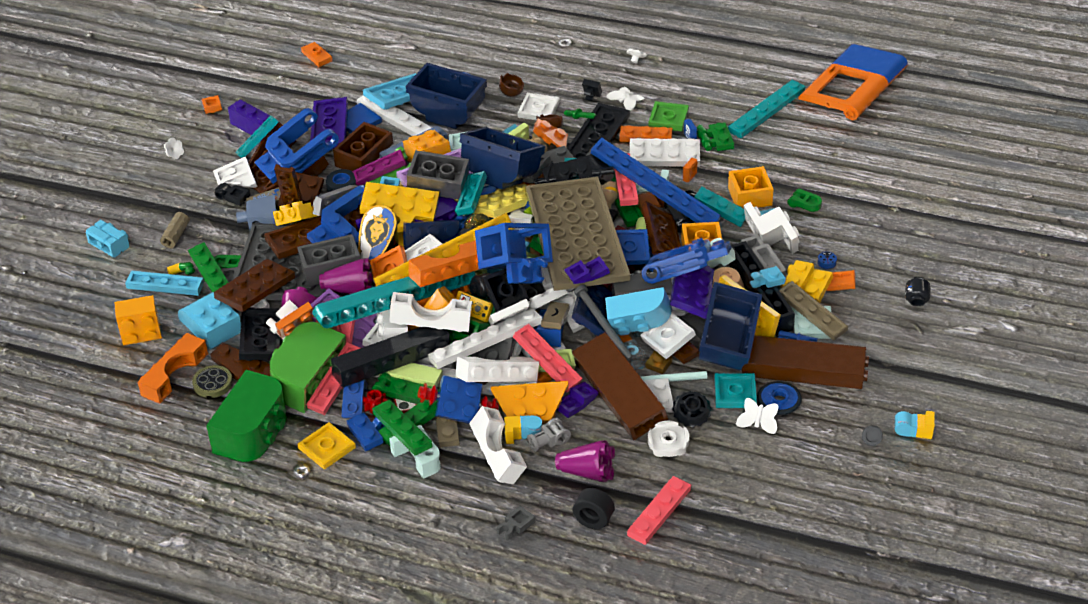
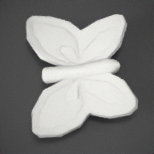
[607,87,644,111]
[736,398,779,434]

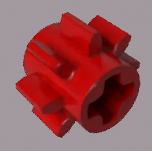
[363,390,387,414]

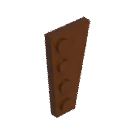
[210,342,270,382]

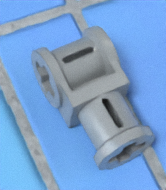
[527,418,571,452]

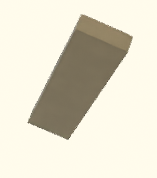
[779,281,848,341]

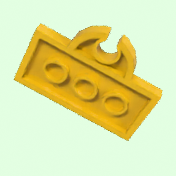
[360,182,439,232]

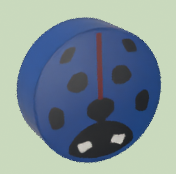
[818,252,837,269]

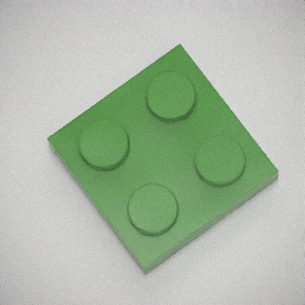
[648,101,689,131]

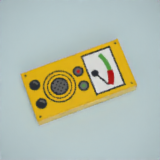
[456,291,493,322]

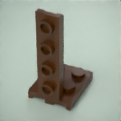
[274,164,324,210]

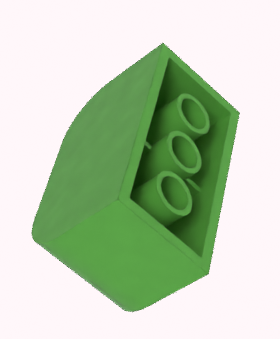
[270,322,346,413]

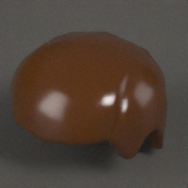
[499,73,524,97]
[536,114,563,128]

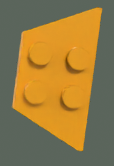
[490,381,569,423]

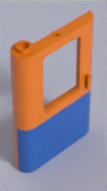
[798,44,908,120]

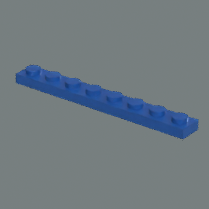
[591,138,721,223]

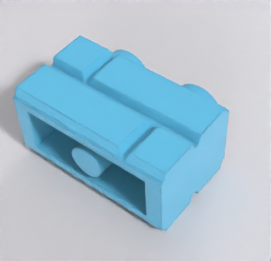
[86,220,129,258]

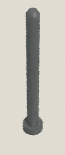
[574,284,632,361]

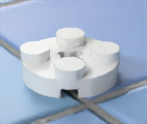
[648,421,689,457]

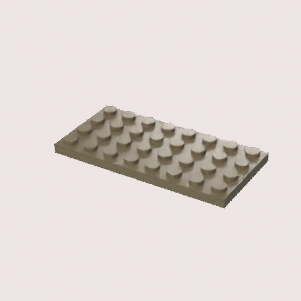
[526,177,630,291]

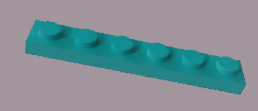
[728,79,806,139]

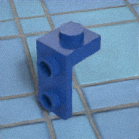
[341,380,368,419]

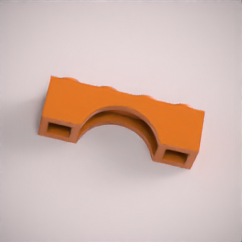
[409,240,480,287]
[138,333,208,404]

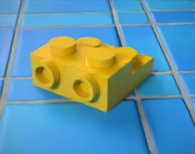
[273,201,317,226]
[780,260,833,303]

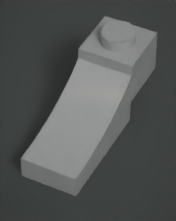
[741,234,786,275]

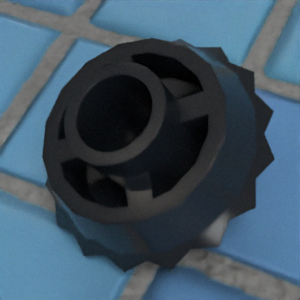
[672,391,712,428]

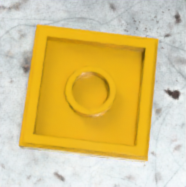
[298,422,356,470]

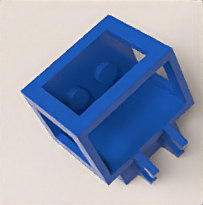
[475,223,553,284]

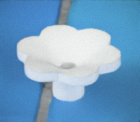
[626,49,647,63]
[164,138,184,160]

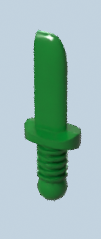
[564,109,596,119]

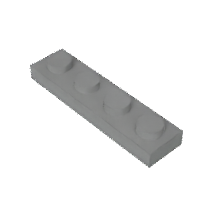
[313,185,357,216]

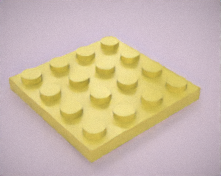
[454,184,528,218]

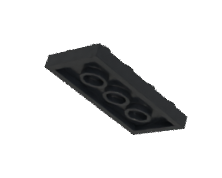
[239,308,280,361]

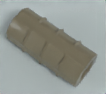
[160,212,190,248]

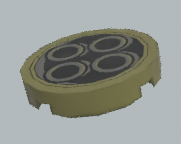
[192,365,232,398]

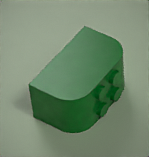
[206,370,287,462]

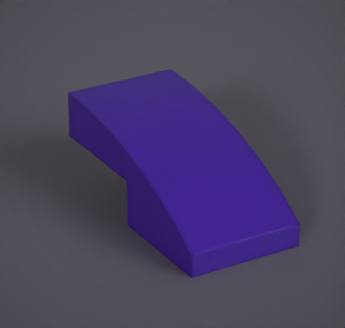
[564,256,610,284]
[557,382,599,418]

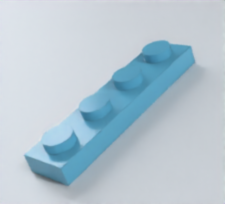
[125,271,204,296]

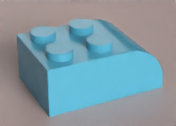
[605,287,672,335]
[178,292,241,350]

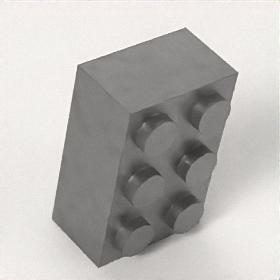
[407,150,469,200]

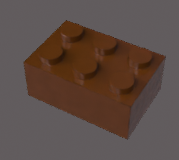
[333,122,393,171]

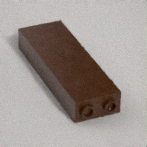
[572,332,668,440]
[742,335,869,389]

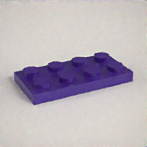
[310,97,348,149]
[670,266,714,319]

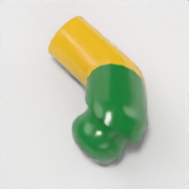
[167,262,195,275]

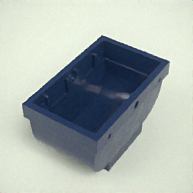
[406,63,487,129]
[459,127,546,189]
[698,282,762,371]

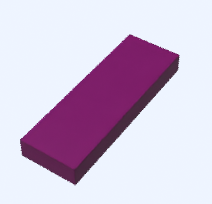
[352,149,407,186]

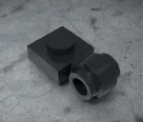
[214,183,250,206]

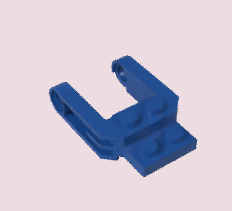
[254,108,339,184]
[307,185,398,248]
[642,238,732,283]

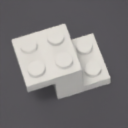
[744,202,800,254]

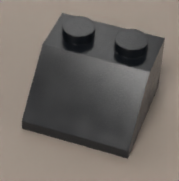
[481,268,530,312]

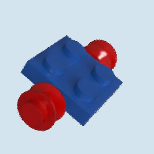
[417,376,499,424]

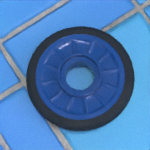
[757,381,802,415]

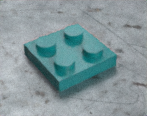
[714,373,757,408]

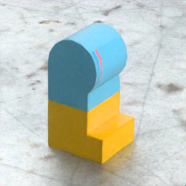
[895,411,935,439]
[504,415,543,444]

